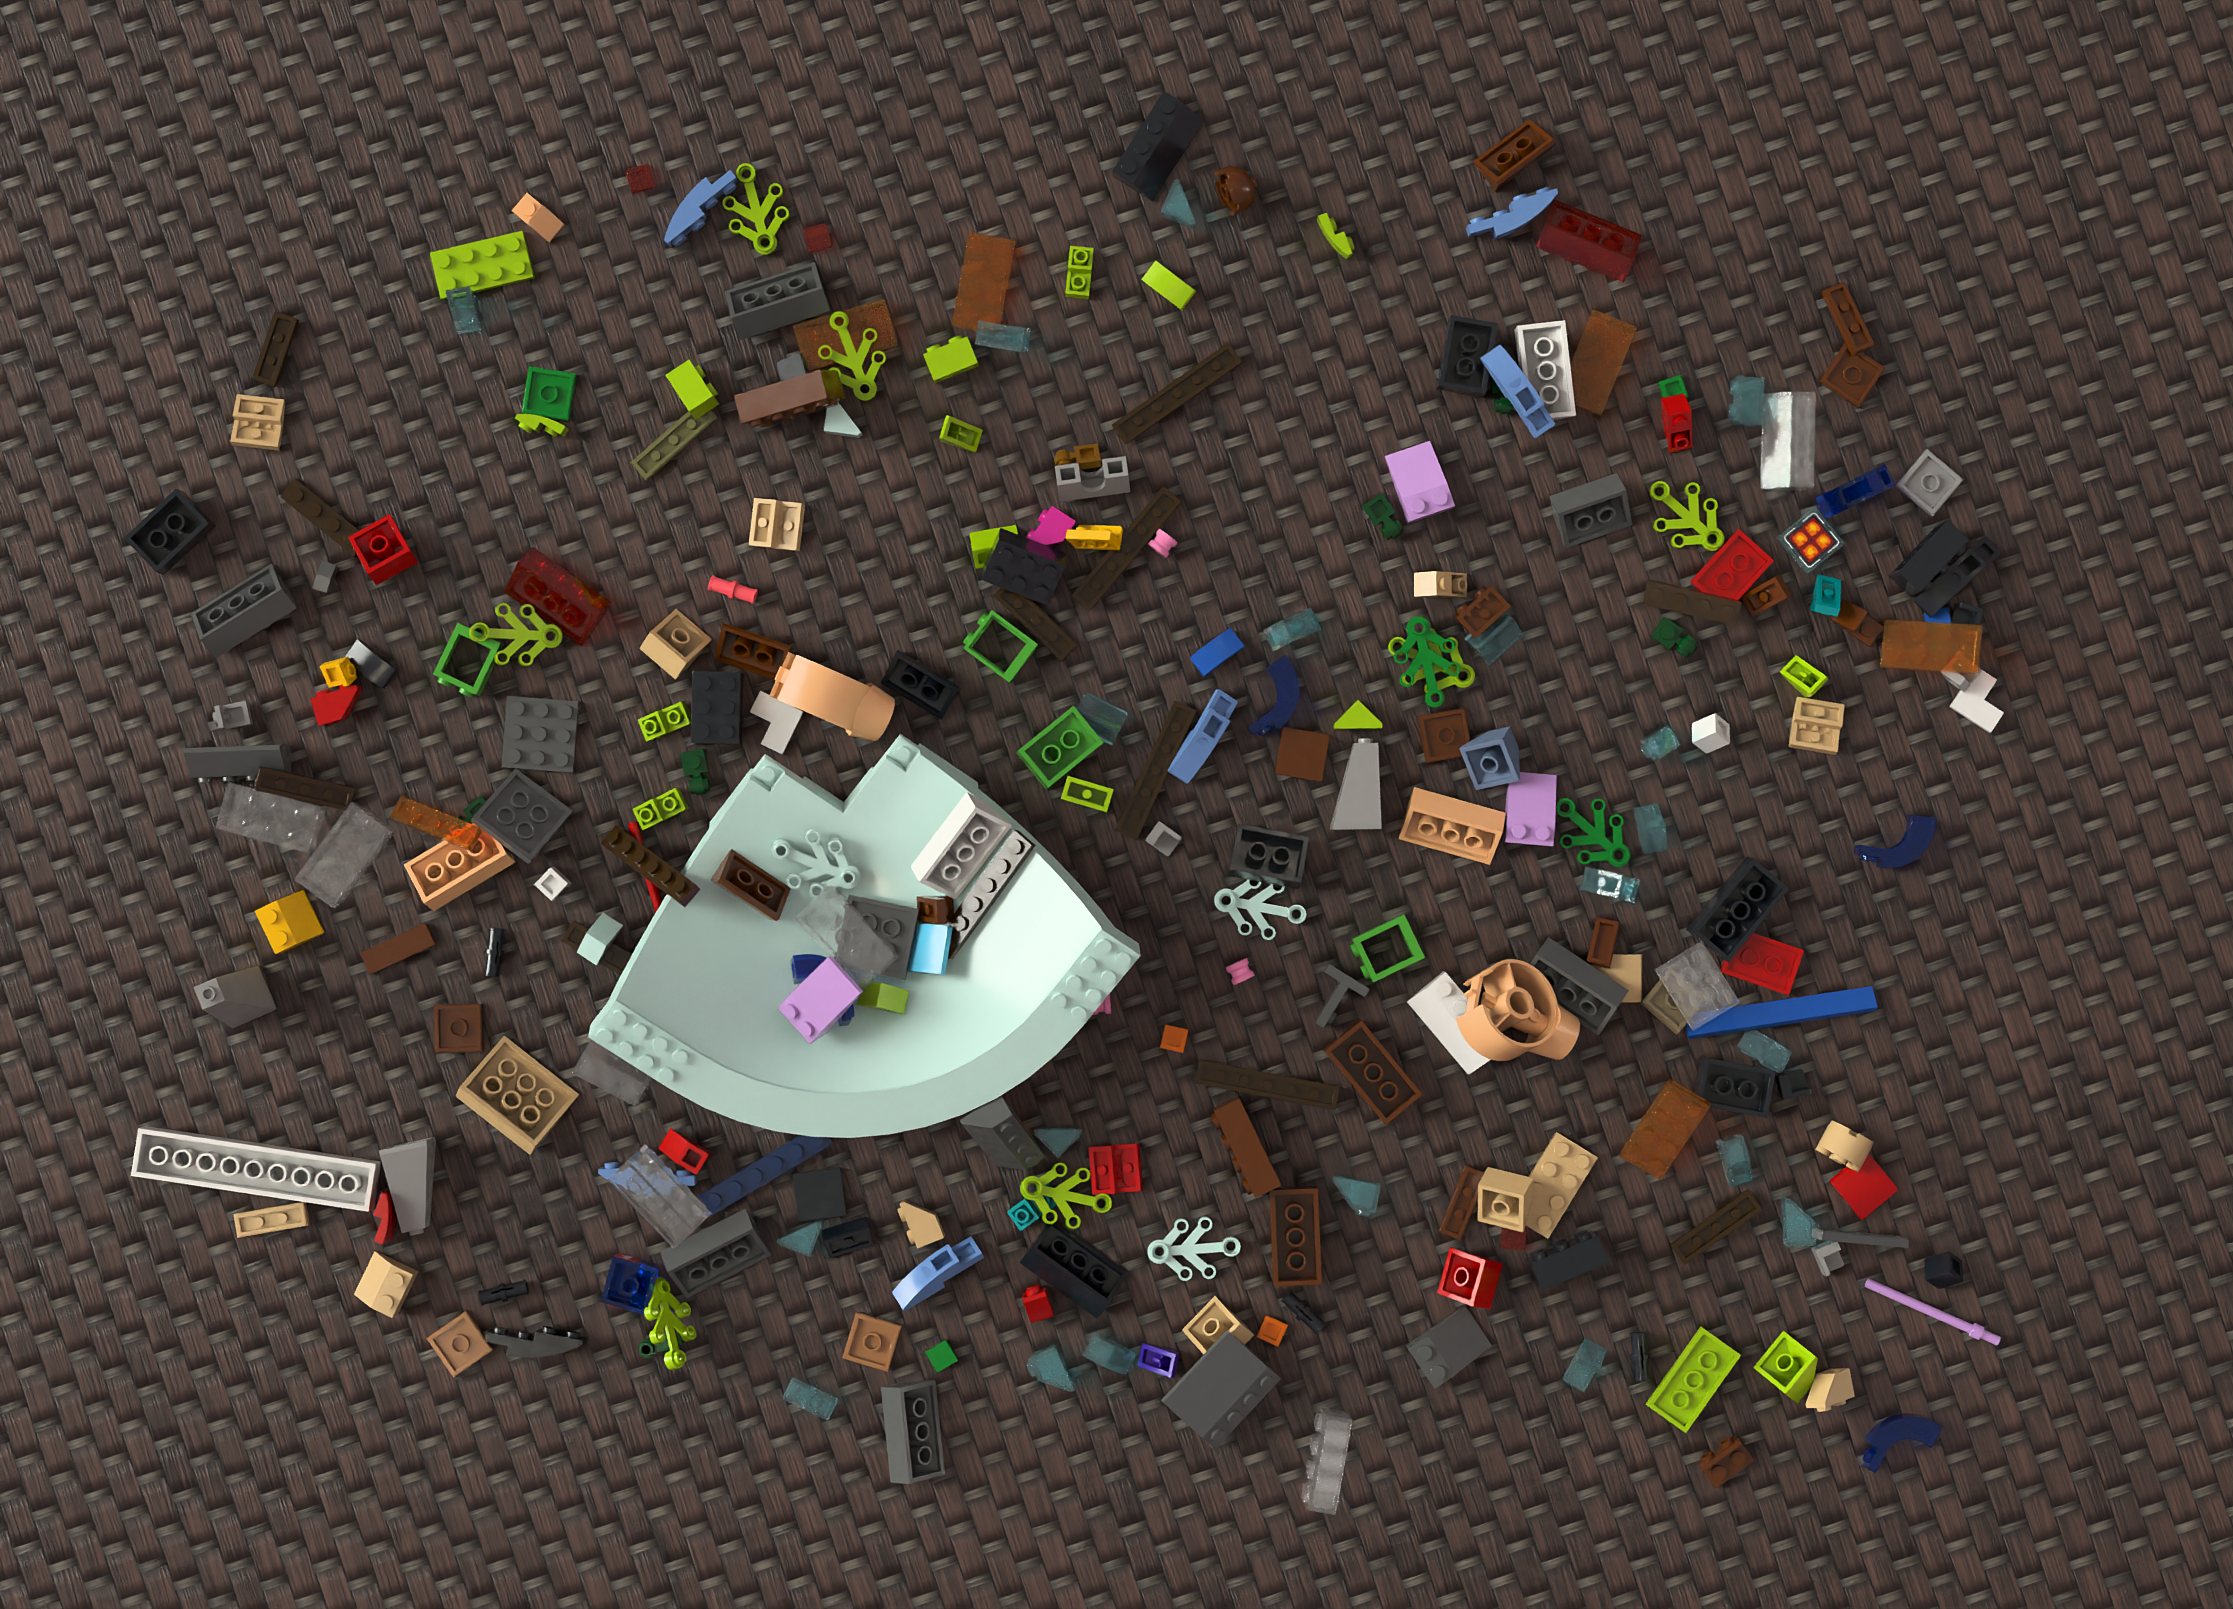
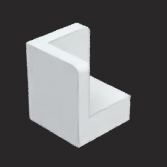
[1692,713,1730,753]
[534,867,572,901]

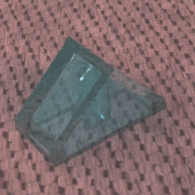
[1160,179,1196,229]
[1633,803,1667,855]
[1034,1128,1082,1158]
[776,1219,824,1257]

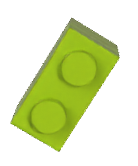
[923,335,979,384]
[666,360,719,420]
[1061,776,1114,813]

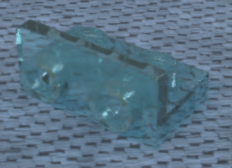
[1728,374,1765,426]

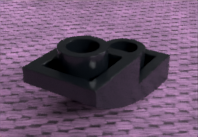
[345,639,398,689]

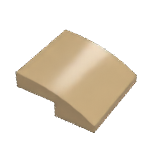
[230,394,285,451]
[749,498,805,551]
[1789,697,1844,755]
[1591,954,1642,1002]

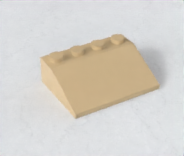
[456,1036,579,1155]

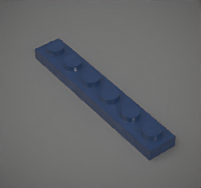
[698,1135,834,1216]

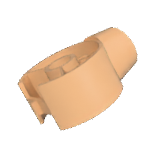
[769,652,895,741]
[1456,959,1580,1061]

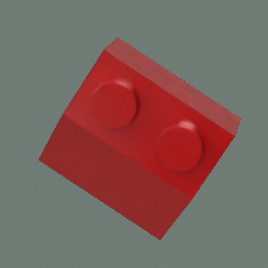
[348,514,418,586]
[1437,1247,1503,1309]

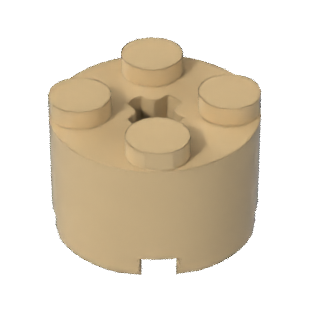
[1815,1121,1874,1172]

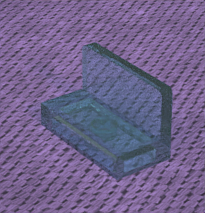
[1464,612,1523,665]
[1077,692,1128,746]

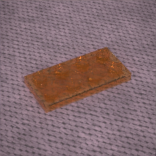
[952,232,1016,335]
[793,299,898,372]
[1570,309,1637,416]
[1880,620,1983,674]
[1619,1079,1711,1180]

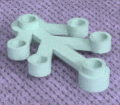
[771,829,860,898]
[1214,879,1306,940]
[1148,1216,1241,1281]

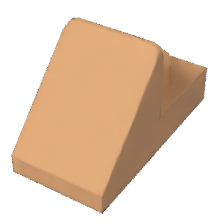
[512,193,565,243]

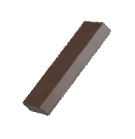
[1821,282,1875,356]
[360,923,436,975]
[1438,1165,1484,1241]

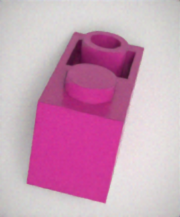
[1026,506,1076,546]

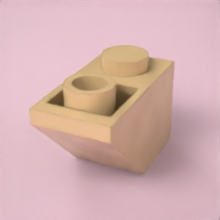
[1414,571,1467,598]
[898,1200,945,1248]
[1806,1368,1855,1412]

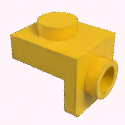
[320,656,357,688]

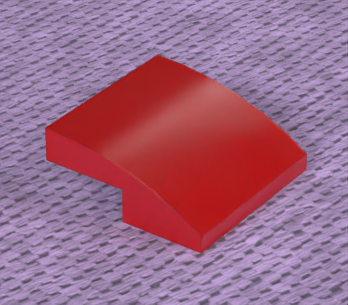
[1088,1143,1143,1195]
[1829,1154,1898,1220]
[373,1189,397,1245]

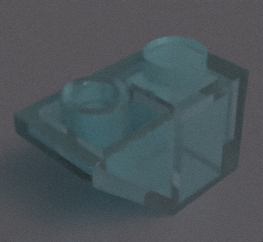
[1640,724,1681,760]

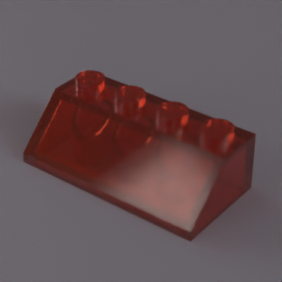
[1536,199,1642,282]
[504,547,611,647]

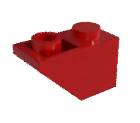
[1661,394,1693,452]
[310,682,362,727]
[658,1128,712,1175]
[1022,1284,1054,1323]

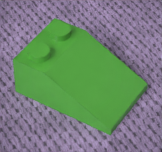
[1016,706,1104,790]

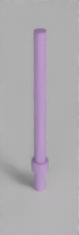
[1865,1278,2001,1345]

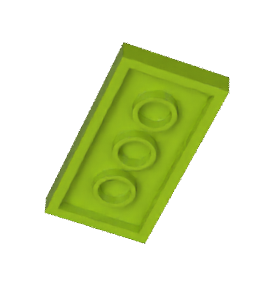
[430,231,534,300]
[1646,1326,1741,1433]

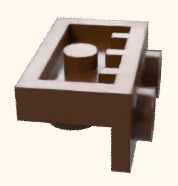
[1455,585,1511,639]
[1698,1436,1754,1488]

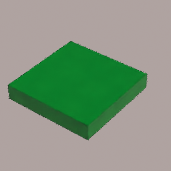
[521,366,577,421]

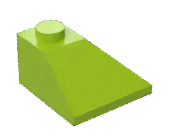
[1753,1331,1818,1404]

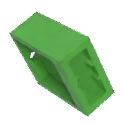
[963,610,1038,683]
[433,623,505,698]
[1350,914,1425,982]

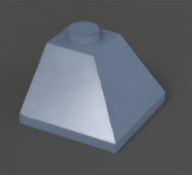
[1459,726,1520,790]

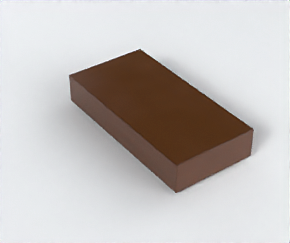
[1587,917,1620,969]

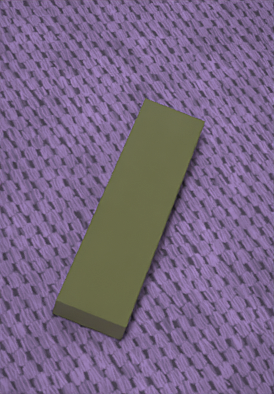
[630,410,718,481]

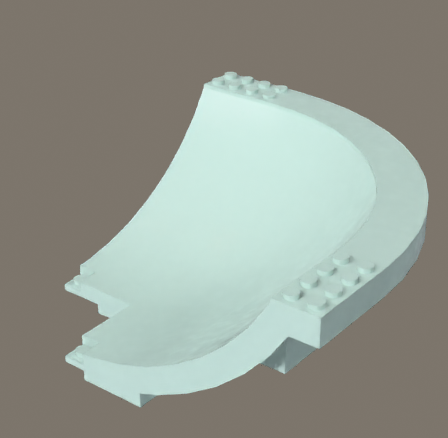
[588,734,1141,1138]

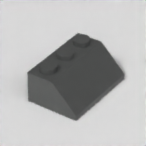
[1549,473,1632,548]

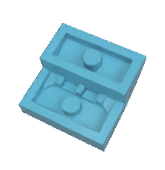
[908,924,953,975]

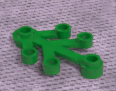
[1393,616,1460,708]
[1556,798,1631,867]

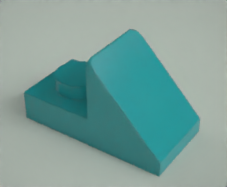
[1810,574,1841,617]

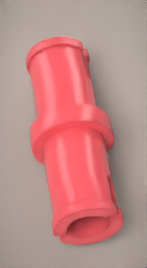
[708,576,758,604]

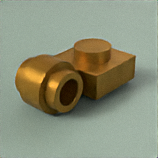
[1054,443,1101,470]

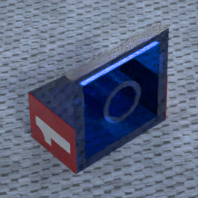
[601,1253,659,1315]

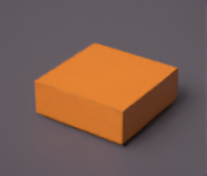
[1160,1024,1188,1053]
[1256,1314,1288,1347]

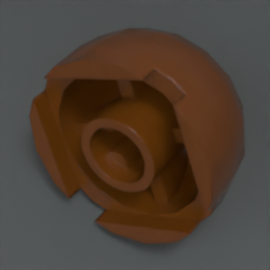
[1214,166,1258,216]

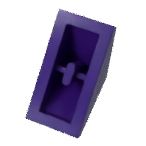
[1138,1343,1179,1378]

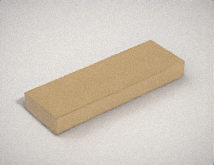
[233,1202,310,1238]

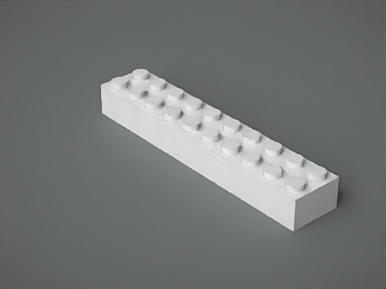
[131,1126,381,1212]

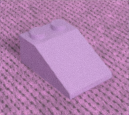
[1385,441,1455,524]
[1503,772,1556,846]
[778,956,863,1044]

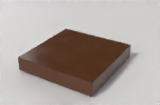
[1818,342,1885,408]
[1417,708,1471,763]
[1275,727,1330,782]
[434,1003,484,1053]

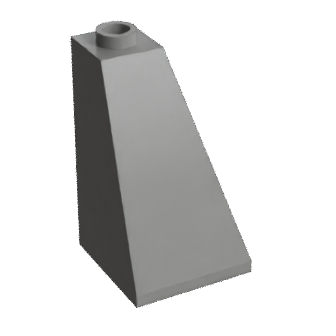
[1330,738,1382,830]
[193,966,277,1028]
[379,1137,436,1236]

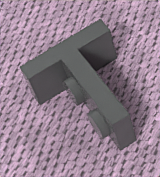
[1314,964,1370,1028]

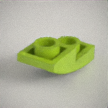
[1317,213,1355,259]
[1065,246,1094,299]
[1141,260,1196,310]
[515,414,569,437]
[638,701,691,742]
[632,787,689,830]

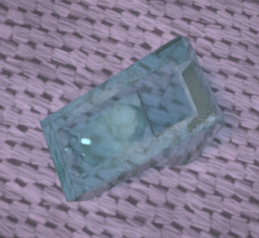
[446,286,481,334]
[1562,1338,1607,1392]

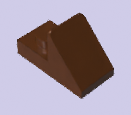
[1741,574,1792,617]
[1830,600,1884,647]
[917,895,954,924]

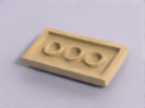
[1526,1132,1598,1239]

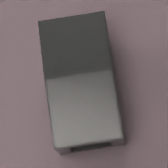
[313,561,338,593]

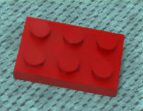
[1690,529,1774,600]
[1720,933,1804,995]

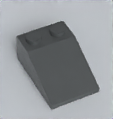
[1406,1306,1492,1389]

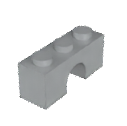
[1055,456,1130,502]

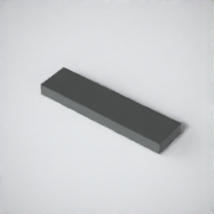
[1811,1228,1909,1248]

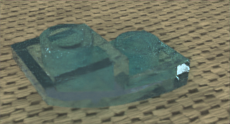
[1737,1030,1792,1073]
[782,1377,839,1421]

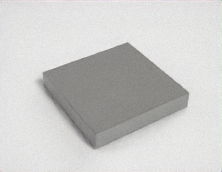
[1895,449,1964,517]

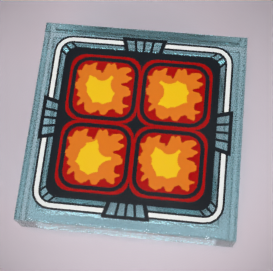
[1777,507,1845,574]

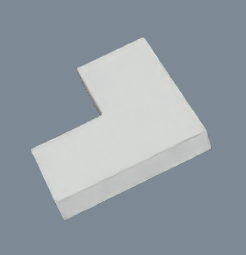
[1949,670,2004,733]
[750,691,803,754]

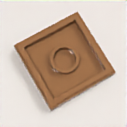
[426,1310,494,1378]
[842,1311,902,1372]

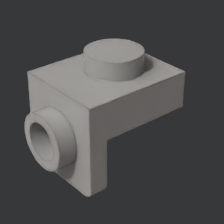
[213,700,253,730]

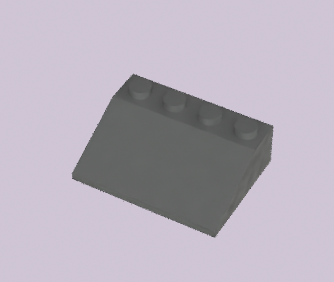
[1161,1330,1281,1449]

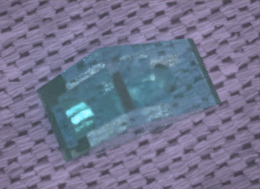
[975,321,1031,352]
[1263,608,1321,651]
[1580,867,1640,903]
[1716,1134,1752,1187]
[1332,1174,1381,1217]
[1781,1197,1819,1247]
[1083,1331,1137,1375]
[1026,1344,1075,1392]

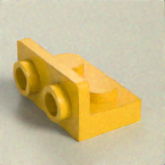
[1065,525,1123,550]

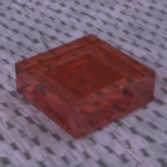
[625,164,655,194]
[803,223,832,253]
[1500,1226,1526,1250]

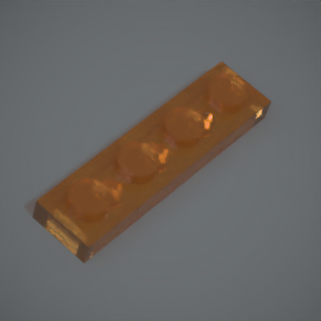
[390,796,482,851]

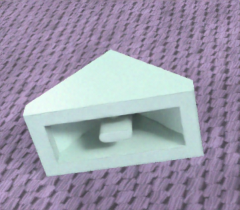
[824,401,862,438]
[577,912,623,965]

